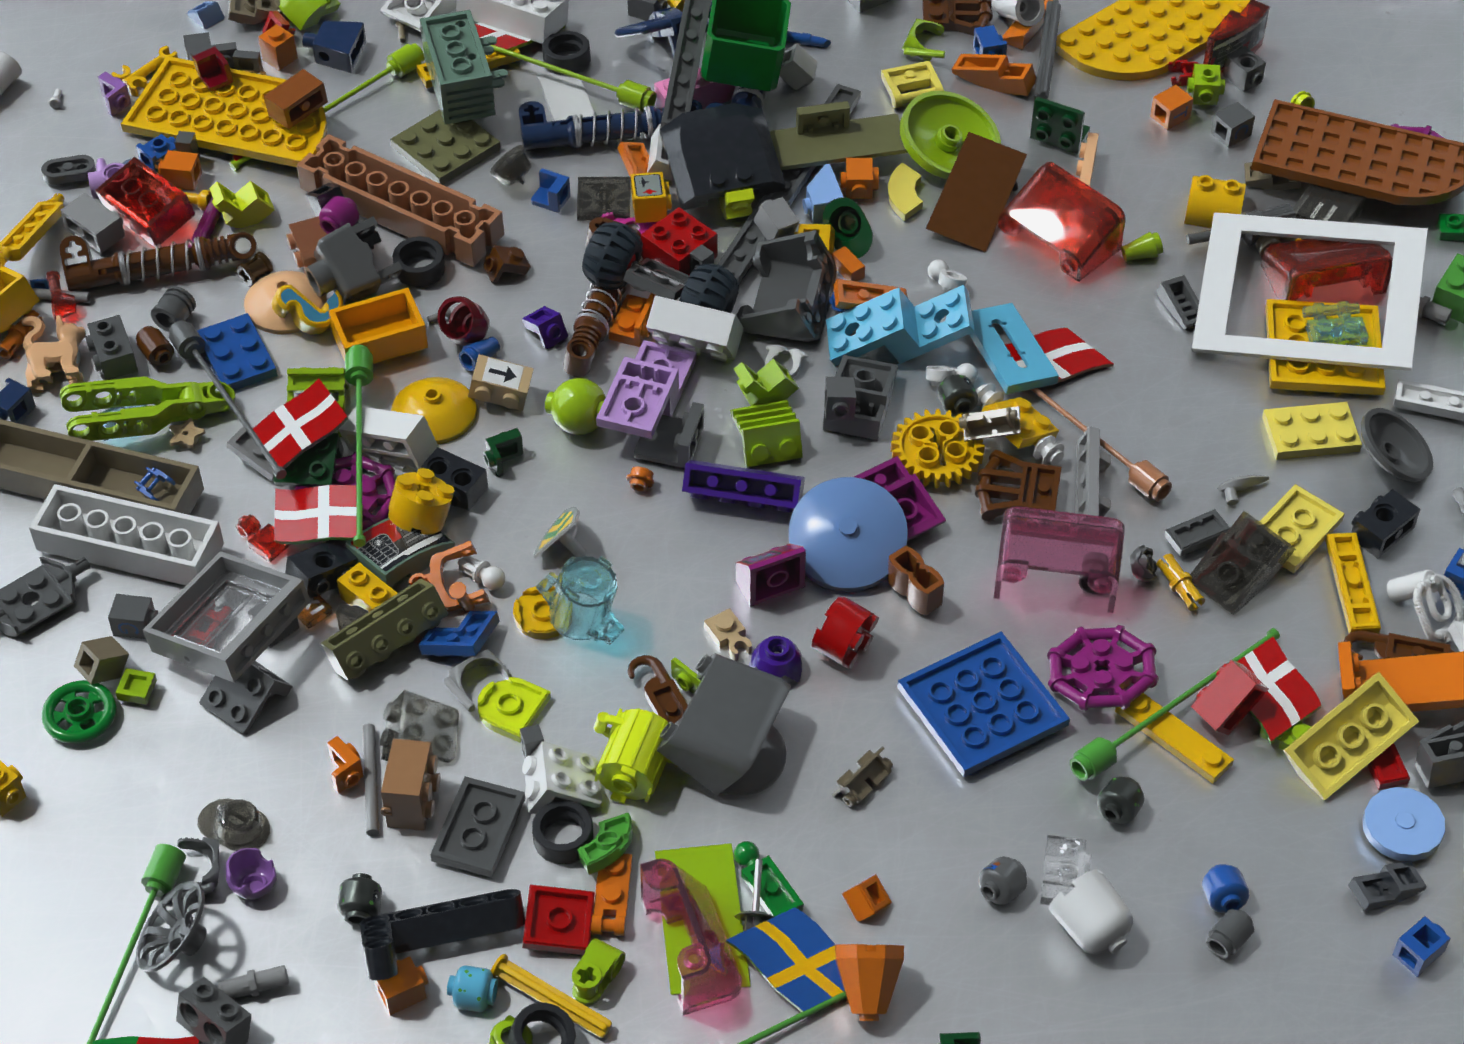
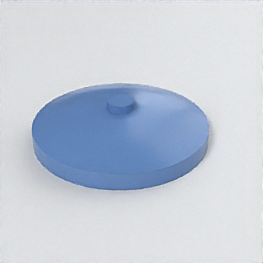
[789,477,908,592]

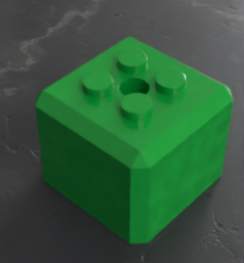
[700,0,791,92]

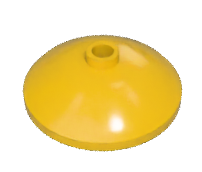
[391,377,477,444]

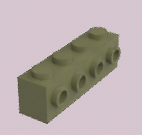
[320,579,449,680]

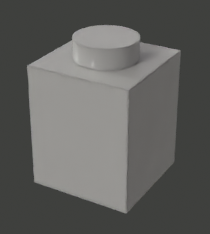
[754,197,800,240]

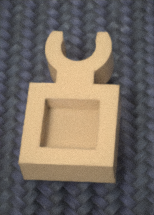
[704,608,752,661]

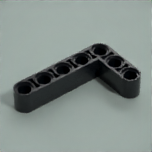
[360,889,526,981]

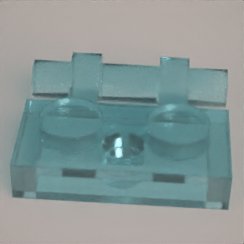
[1302,301,1369,346]

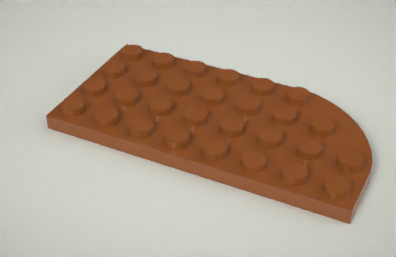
[1251,99,1464,206]

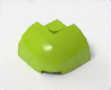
[279,0,341,31]

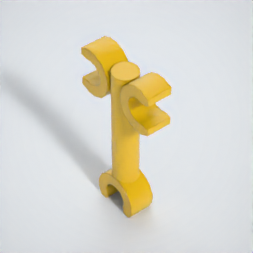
[111,45,178,97]

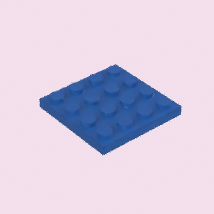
[897,631,1070,777]

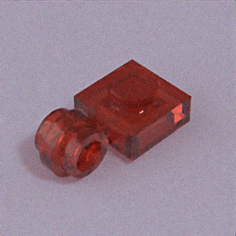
[236,514,291,563]

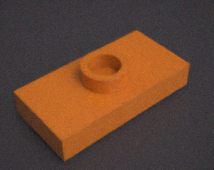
[617,142,649,179]

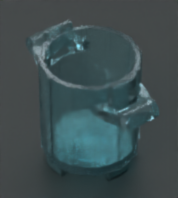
[536,556,625,645]

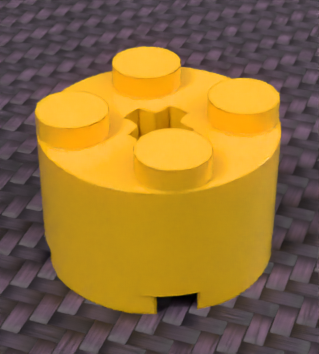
[388,468,455,535]

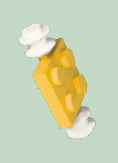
[976,383,1064,466]

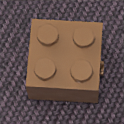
[380,739,441,831]

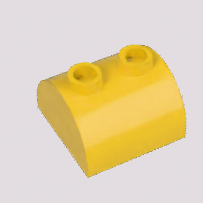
[1184,175,1246,228]

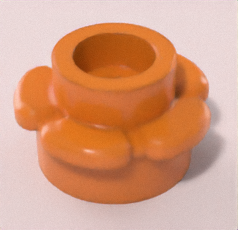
[626,467,654,491]

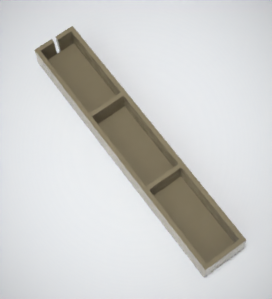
[0,419,204,515]

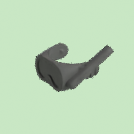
[161,837,219,903]

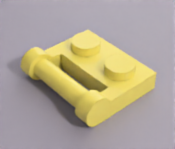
[881,61,944,108]

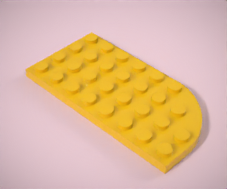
[1055,0,1263,81]

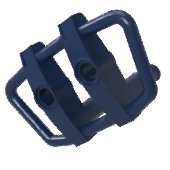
[615,0,712,59]

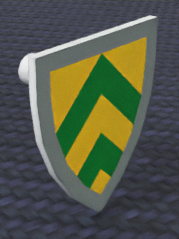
[533,507,587,559]

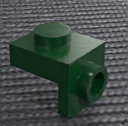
[483,428,524,476]

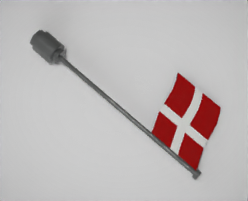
[169,320,348,479]

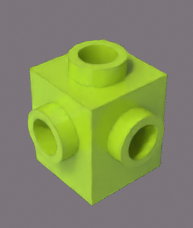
[1187,64,1225,105]

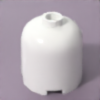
[1048,869,1133,954]

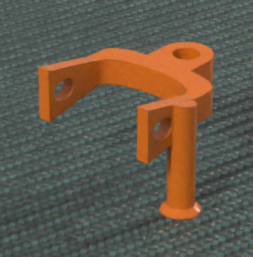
[409,540,490,612]

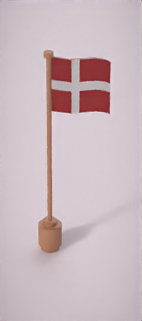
[978,328,1172,502]

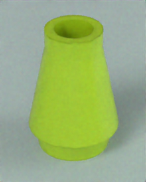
[1121,232,1163,262]

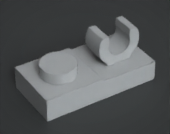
[226,426,274,481]

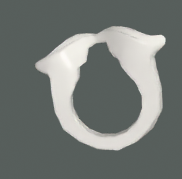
[765,345,808,378]

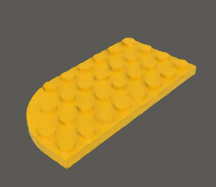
[121,56,328,167]

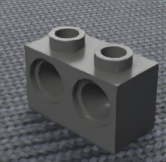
[176,977,252,1044]

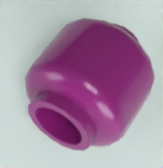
[319,196,359,234]

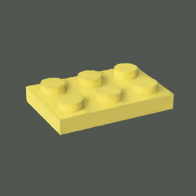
[1262,402,1362,460]
[1246,484,1345,573]

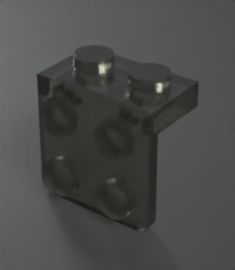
[380,690,459,763]

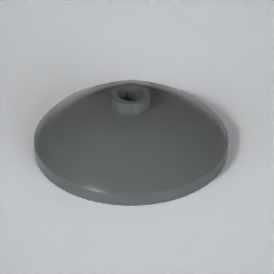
[1361,408,1433,482]
[721,725,786,796]

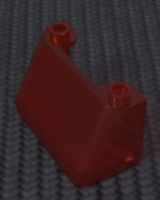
[998,162,1126,282]
[1261,239,1393,301]

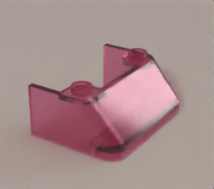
[993,507,1125,613]

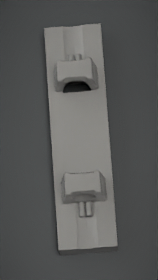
[1075,426,1111,535]

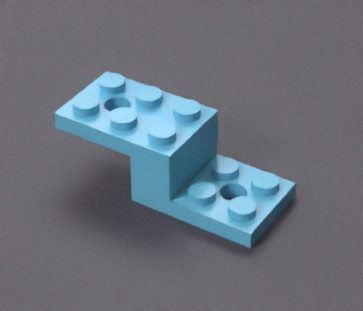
[826,285,975,367]

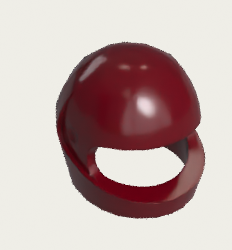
[437,296,490,346]

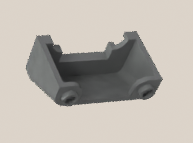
[736,230,837,342]
[657,653,791,795]

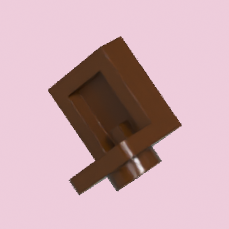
[483,245,531,283]

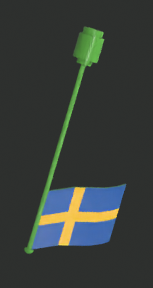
[725,907,847,1044]

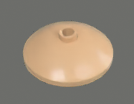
[244,271,327,334]

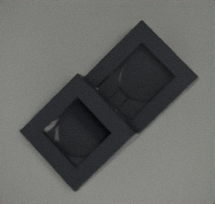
[1348,861,1427,911]

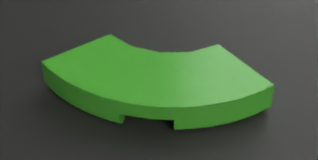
[577,813,634,875]

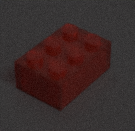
[95,157,196,248]

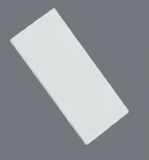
[538,73,594,121]

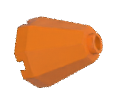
[835,944,904,1021]

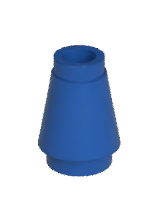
[459,337,500,371]

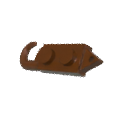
[1344,630,1454,661]
[627,655,688,724]

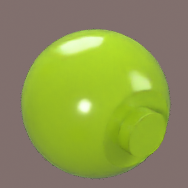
[545,378,606,435]

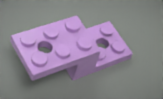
[596,340,697,439]

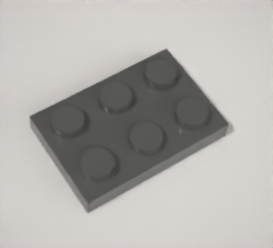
[430,776,525,877]

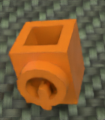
[840,158,879,199]

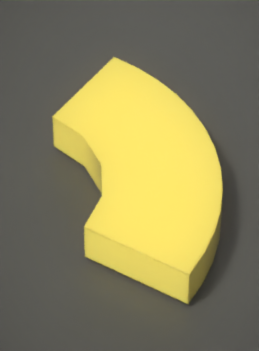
[888,162,923,221]

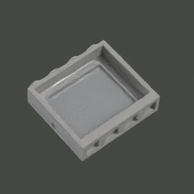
[142,551,311,683]

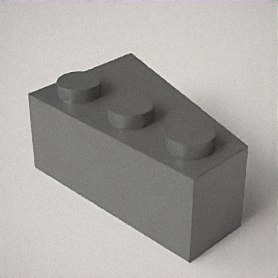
[1415,720,1464,789]

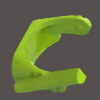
[902,19,946,61]

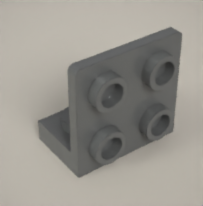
[634,402,704,468]
[199,661,293,734]

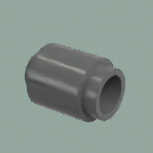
[1206,909,1254,958]

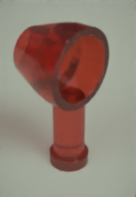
[46,271,76,320]

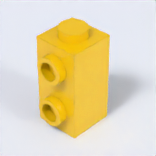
[337,562,398,616]

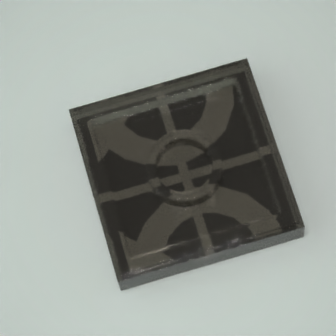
[577,177,631,221]

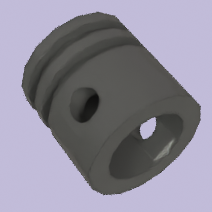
[150,286,196,332]

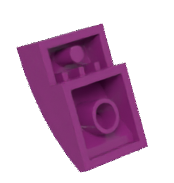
[854,456,946,541]

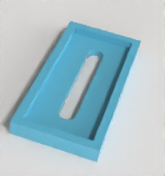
[969,303,1059,394]

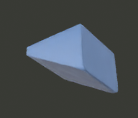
[187,1,224,29]

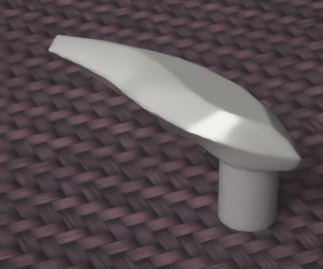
[1217,475,1269,505]

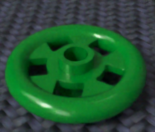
[41,680,117,744]

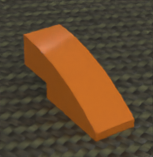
[951,54,1036,96]

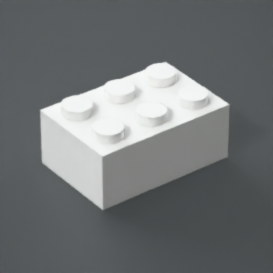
[646,296,744,361]

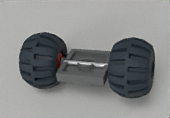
[582,222,739,313]

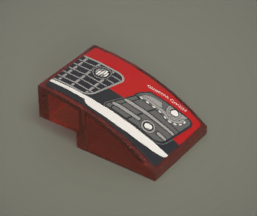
[1203,0,1270,74]

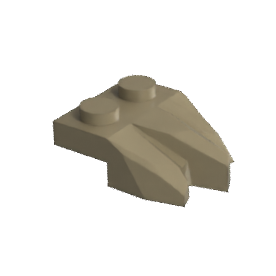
[228,0,283,25]

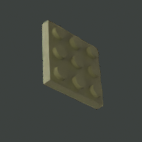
[390,109,501,185]

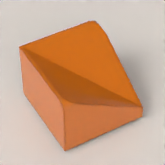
[842,874,892,921]

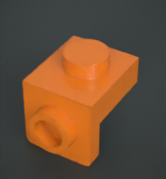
[327,736,364,793]

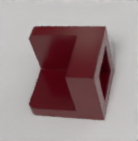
[192,46,234,92]

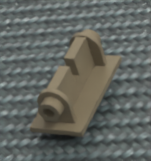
[959,406,1021,442]
[832,746,893,807]

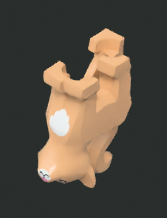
[22,315,86,394]

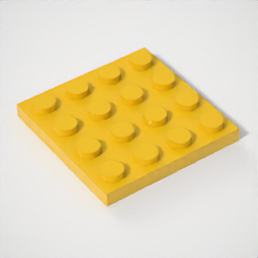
[1265,299,1386,395]

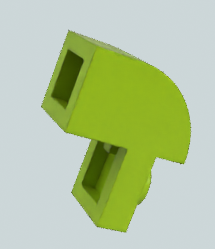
[734,359,799,406]

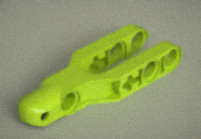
[59,376,235,441]

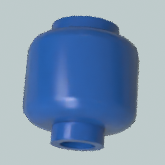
[1202,864,1249,913]

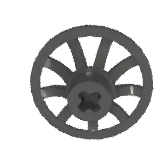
[136,881,207,972]

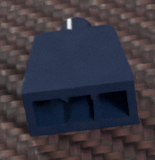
[302,21,366,73]

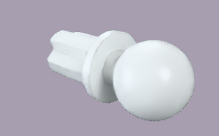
[458,556,505,590]

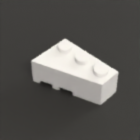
[338,407,439,472]

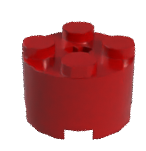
[811,597,879,669]

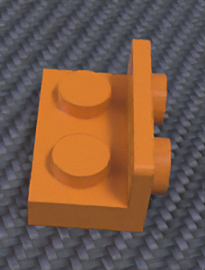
[608,293,656,347]

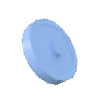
[1363,787,1445,862]

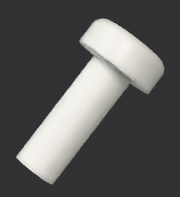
[49,89,62,109]

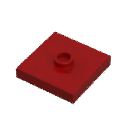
[522,884,595,955]

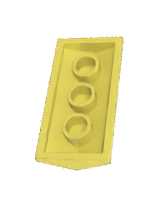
[1283,672,1419,800]

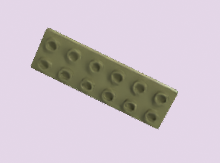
[770,101,908,170]

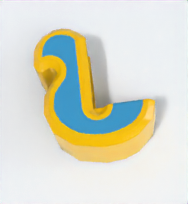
[271,285,343,335]

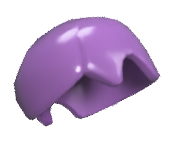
[226,848,277,900]

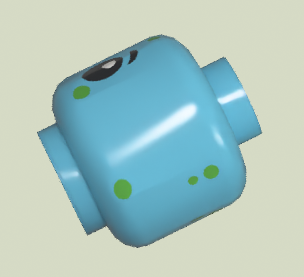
[447,965,498,1012]

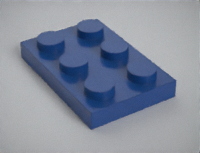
[197,313,278,391]

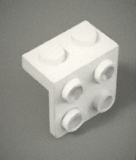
[522,741,602,814]

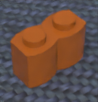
[887,546,944,616]

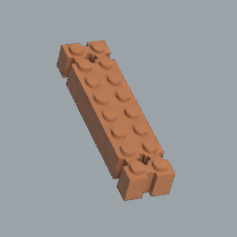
[297,134,504,267]

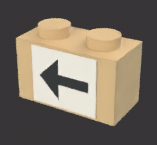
[468,354,534,411]

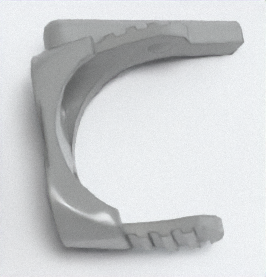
[444,649,512,712]

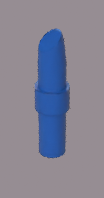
[786,31,831,48]

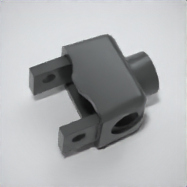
[305,216,403,305]

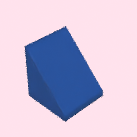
[30,278,52,289]

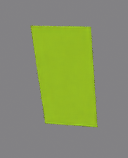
[655,843,750,995]

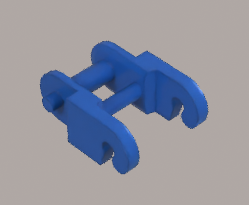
[134,467,176,501]

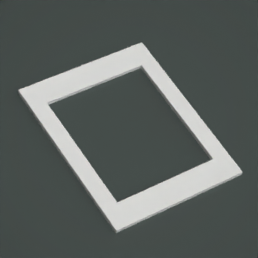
[1192,212,1428,371]

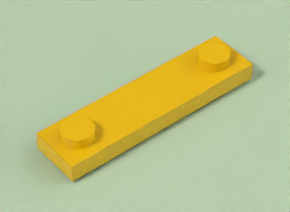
[1325,533,1381,633]
[1115,693,1234,784]

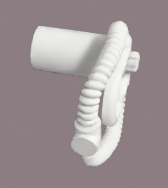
[1387,570,1464,643]

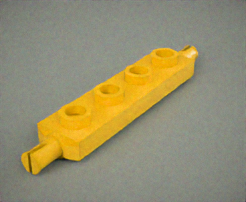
[0,193,64,266]

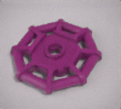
[294,452,395,541]
[1047,625,1159,711]

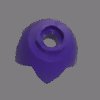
[749,636,802,682]

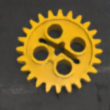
[890,409,985,488]

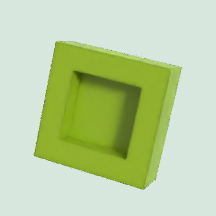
[115,668,157,705]

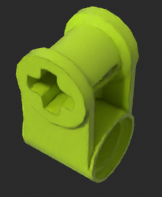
[572,938,626,1006]

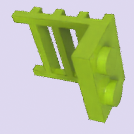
[286,367,349,437]
[730,400,803,467]

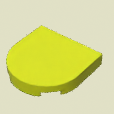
[478,677,551,743]

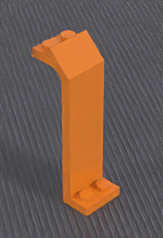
[1338,641,1464,712]

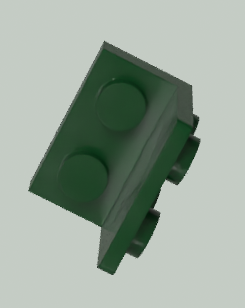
[1030,97,1090,154]
[273,433,344,487]

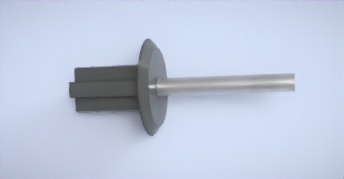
[734,859,773,931]

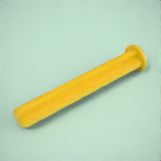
[491,954,612,1038]

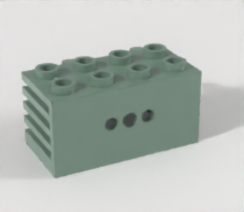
[420,10,508,125]

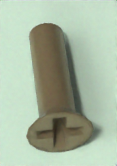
[395,21,406,43]

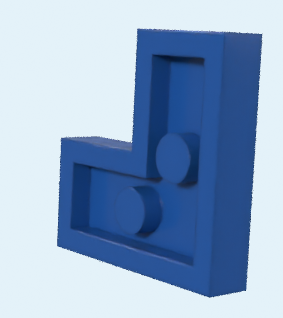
[419,611,500,657]

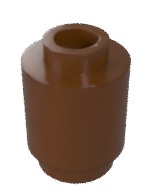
[136,326,174,366]

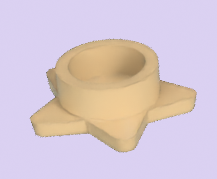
[169,418,206,449]

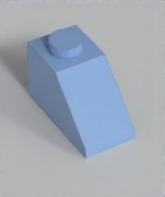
[802,164,844,224]

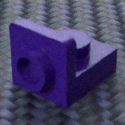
[522,306,568,349]

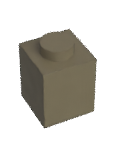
[74,636,129,684]

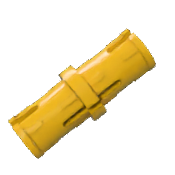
[1156,553,1205,611]

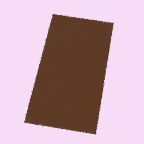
[926,132,1027,252]

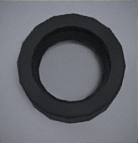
[542,31,591,76]
[392,236,446,287]
[532,800,594,864]
[508,1003,576,1044]

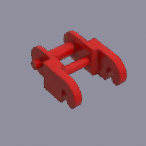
[1167,60,1199,86]

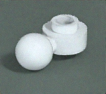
[927,260,967,292]
[926,363,978,386]

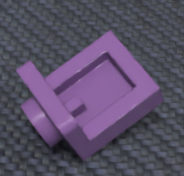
[98,71,131,116]

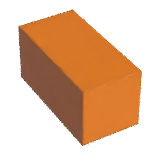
[831,246,865,282]

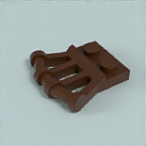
[922,0,993,36]
[975,450,1062,521]

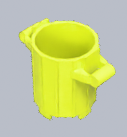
[594,708,674,804]

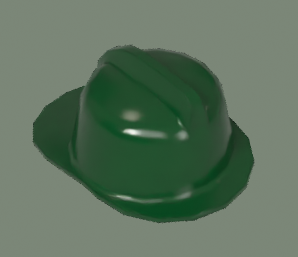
[823,197,873,258]

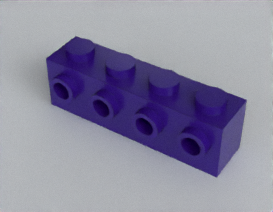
[682,460,805,512]

